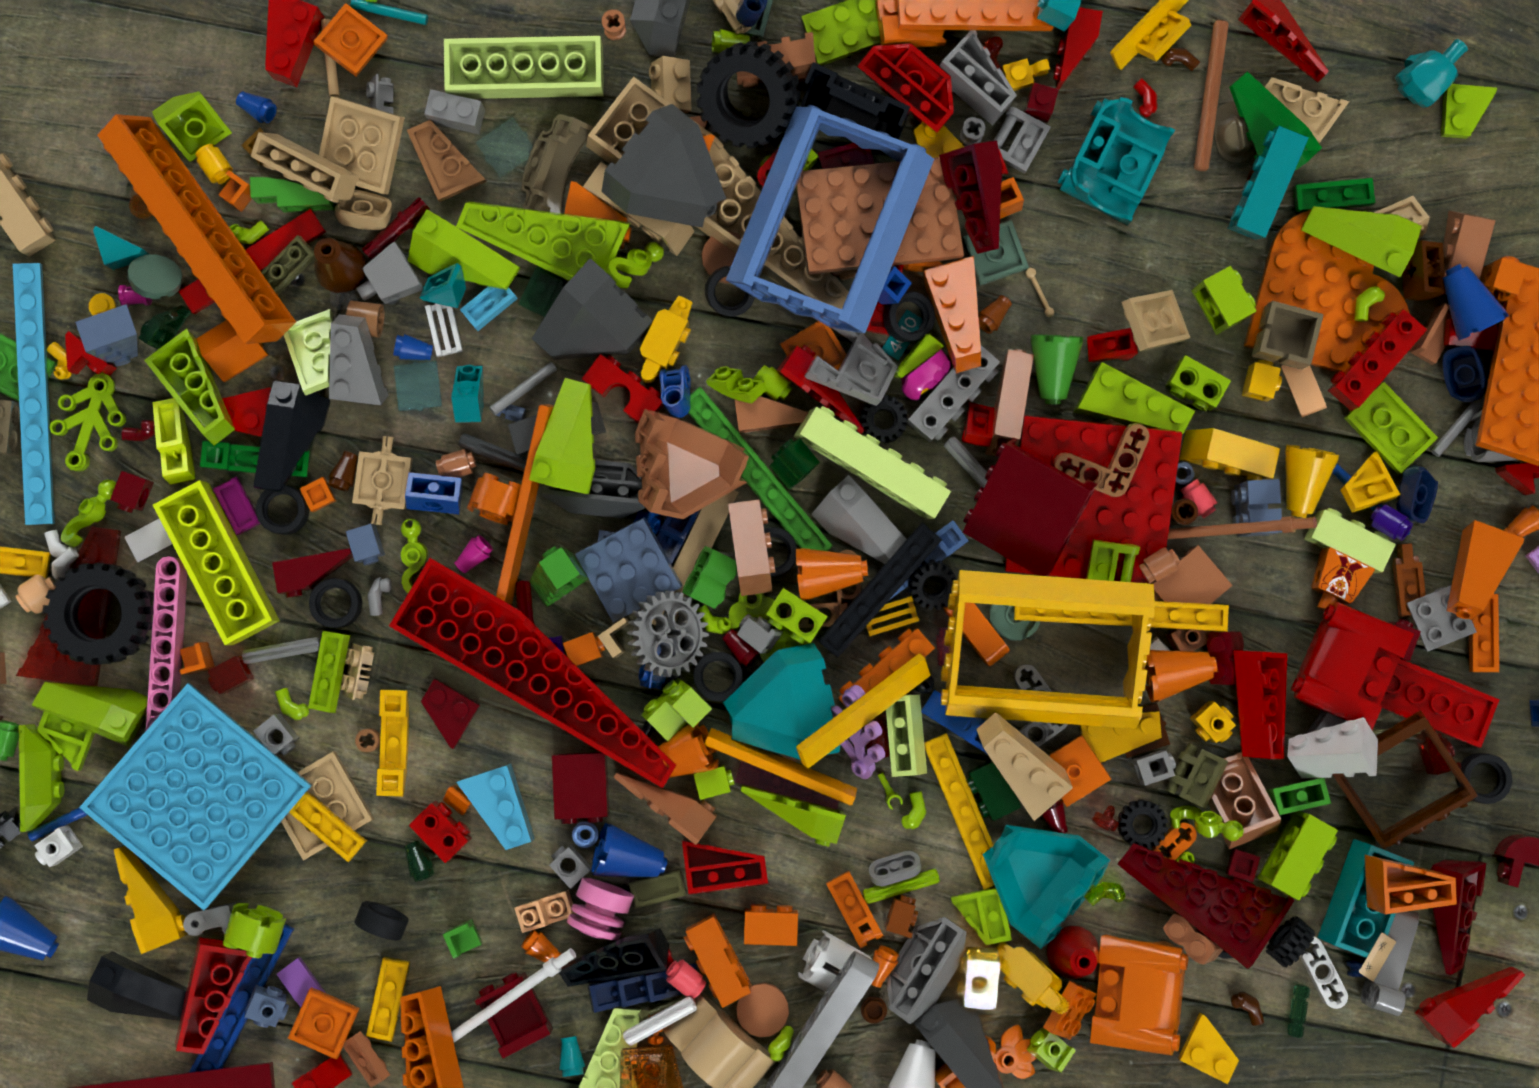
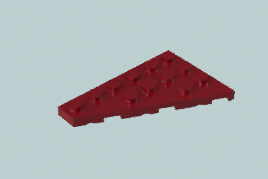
[1117,843,1295,969]

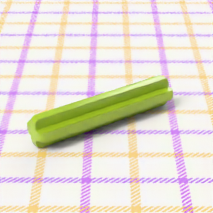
[863,869,940,904]

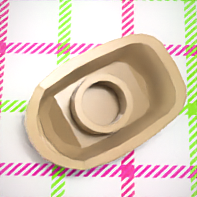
[335,190,392,230]

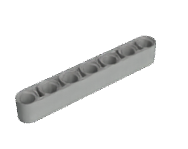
[765,951,879,1088]

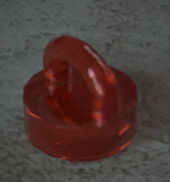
[1092,805,1119,832]

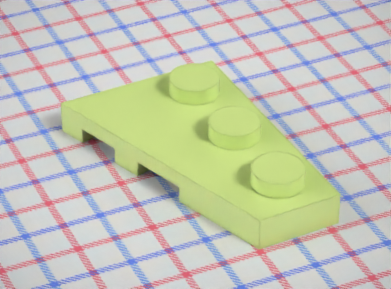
[284,309,333,395]

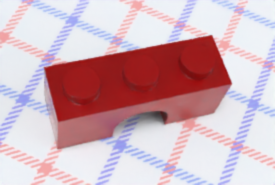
[582,354,664,424]

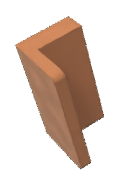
[1410,303,1452,365]

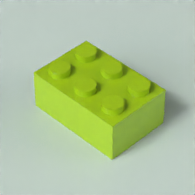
[1257,811,1338,901]

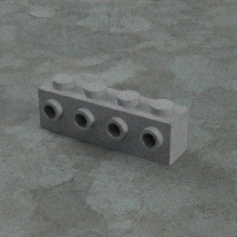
[907,346,1000,443]

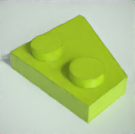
[1441,84,1497,139]
[951,887,1012,945]

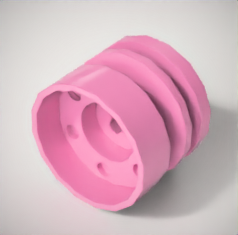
[567,877,634,940]

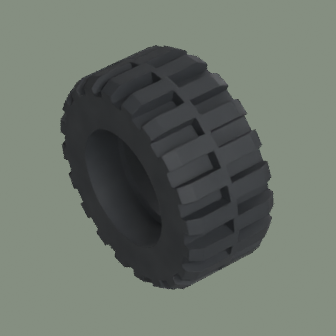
[696,41,801,148]
[42,563,154,665]

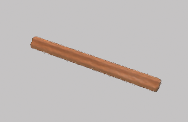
[1194,20,1229,171]

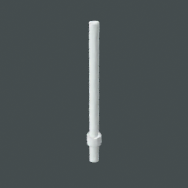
[451,948,576,1043]

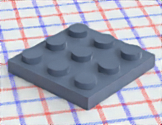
[575,517,683,622]

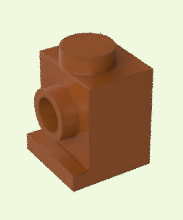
[884,894,918,938]

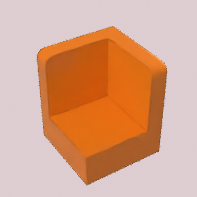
[218,170,252,212]
[180,642,215,675]

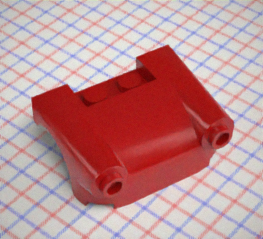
[1291,601,1414,730]

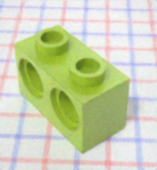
[1165,355,1231,411]
[766,588,828,645]

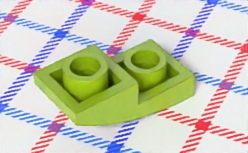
[706,366,767,404]

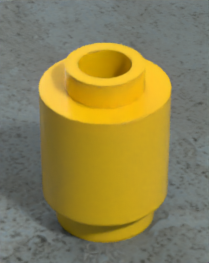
[195,144,233,184]

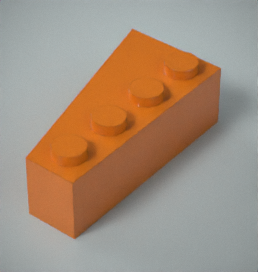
[400,986,464,1088]

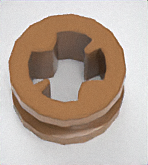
[355,728,380,753]

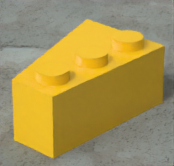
[1179,428,1280,481]

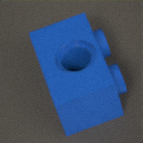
[405,472,463,515]

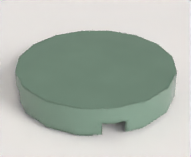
[127,254,182,299]
[989,604,1040,640]

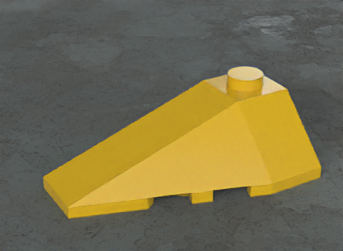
[114,846,188,954]

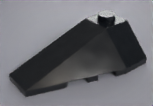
[253,381,331,492]
[559,928,669,987]

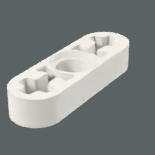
[1300,937,1348,1009]

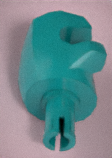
[1395,39,1468,108]

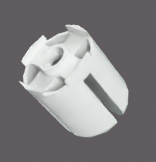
[798,931,871,995]

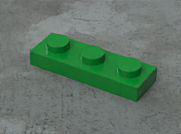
[1293,178,1376,212]

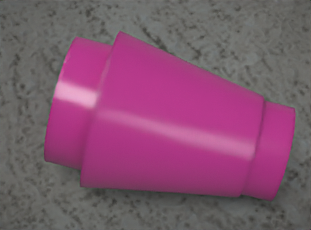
[454,535,493,573]

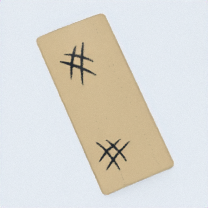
[1359,933,1396,981]

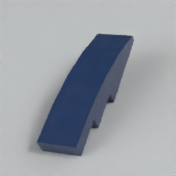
[656,509,701,565]
[587,963,697,1013]

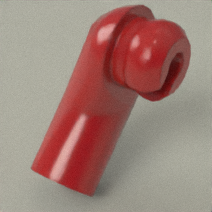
[1133,78,1158,117]

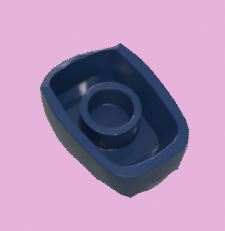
[1443,346,1487,402]
[1396,465,1438,524]

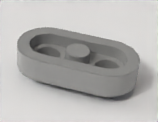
[869,851,922,886]

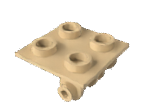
[340,643,374,700]

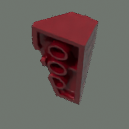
[939,140,1002,254]

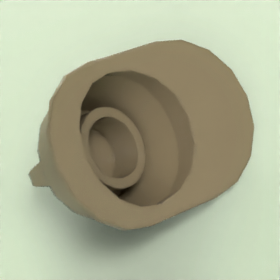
[1214,102,1256,163]

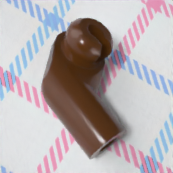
[1161,47,1200,72]
[1231,992,1264,1026]

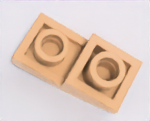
[1281,365,1327,417]
[514,889,576,933]

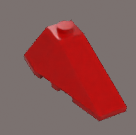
[1238,0,1329,83]
[777,344,864,434]
[1415,967,1525,1048]

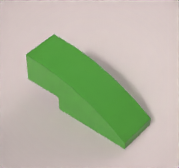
[250,177,335,213]

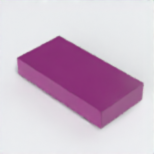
[213,477,261,535]

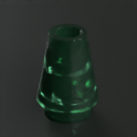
[404,841,435,883]

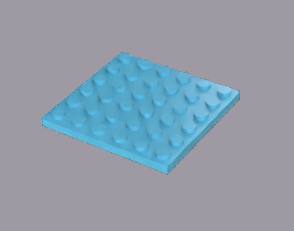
[79,683,312,911]

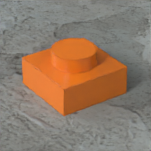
[299,477,336,512]

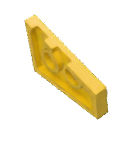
[1080,711,1162,763]

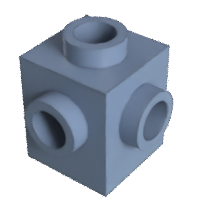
[245,985,289,1028]

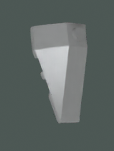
[811,475,906,564]

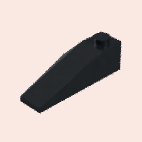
[87,951,187,1021]

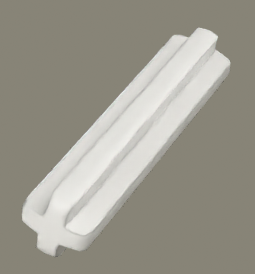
[623,997,697,1046]

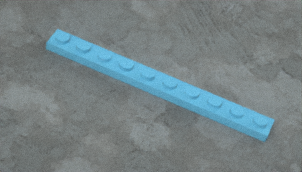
[13,263,55,525]

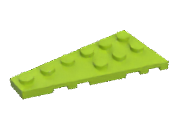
[456,201,631,281]

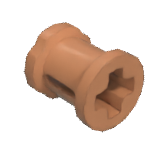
[602,10,626,40]

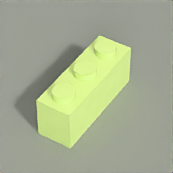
[1304,508,1396,573]
[886,695,927,777]

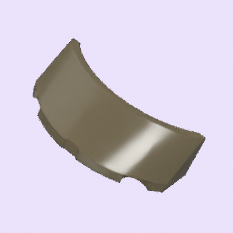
[521,114,594,213]

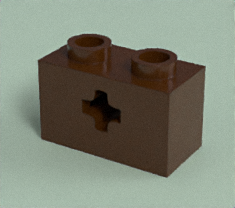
[1402,240,1446,301]

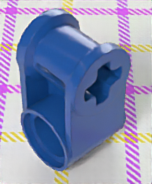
[659,365,691,418]

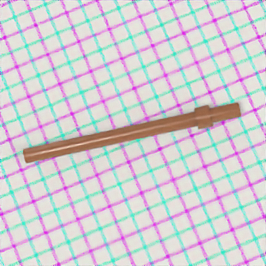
[1168,516,1317,539]

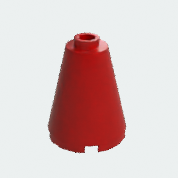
[1047,925,1100,979]

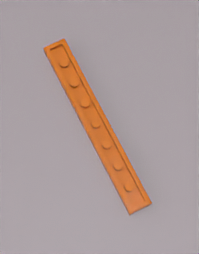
[496,404,554,605]

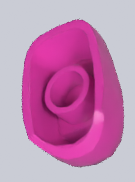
[901,349,951,401]

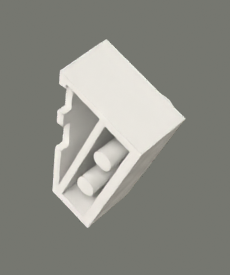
[1287,717,1378,778]

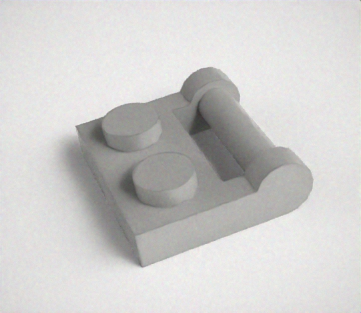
[993,106,1051,174]

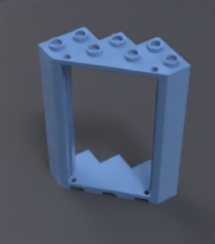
[726,105,934,334]

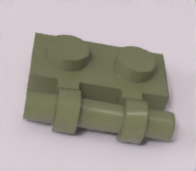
[1165,743,1228,809]

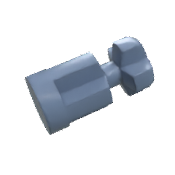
[496,404,526,422]

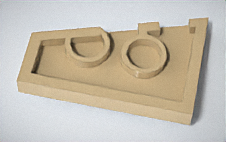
[1264,77,1350,143]

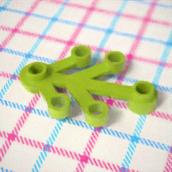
[49,373,126,472]

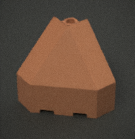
[635,409,749,519]

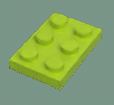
[801,0,881,66]
[1344,382,1438,474]

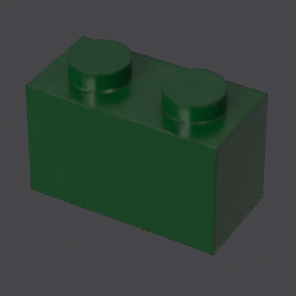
[966,760,1022,821]

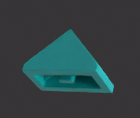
[93,226,150,270]
[419,263,466,308]

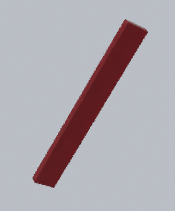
[67,1062,275,1088]

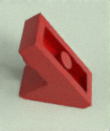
[1087,328,1138,363]
[65,331,117,376]
[962,402,995,447]
[1495,463,1539,496]
[292,1054,353,1088]

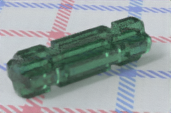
[1287,984,1310,1038]

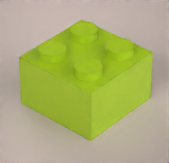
[1191,265,1256,335]

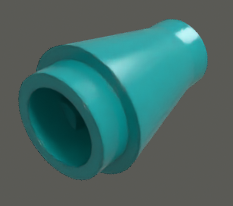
[559,1036,586,1077]

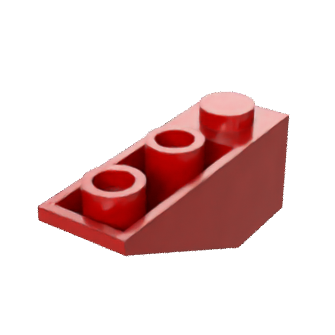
[1053,7,1103,89]

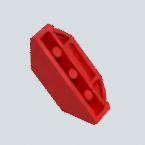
[857,44,954,133]

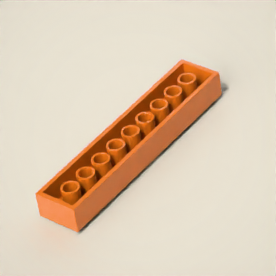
[97,114,296,344]

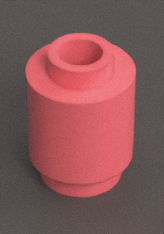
[1180,479,1218,519]
[666,960,706,999]

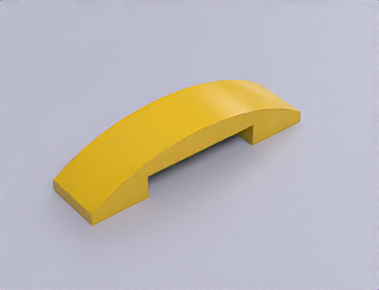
[376,690,409,797]

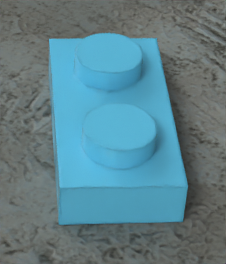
[460,287,518,331]

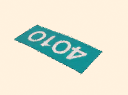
[882,309,922,361]

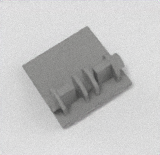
[1406,586,1477,652]

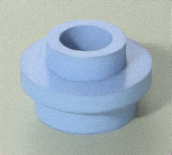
[572,821,599,848]

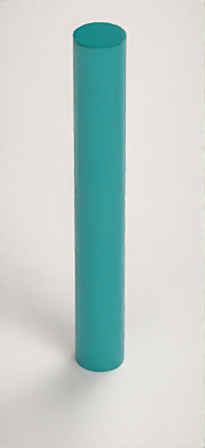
[350,0,428,25]

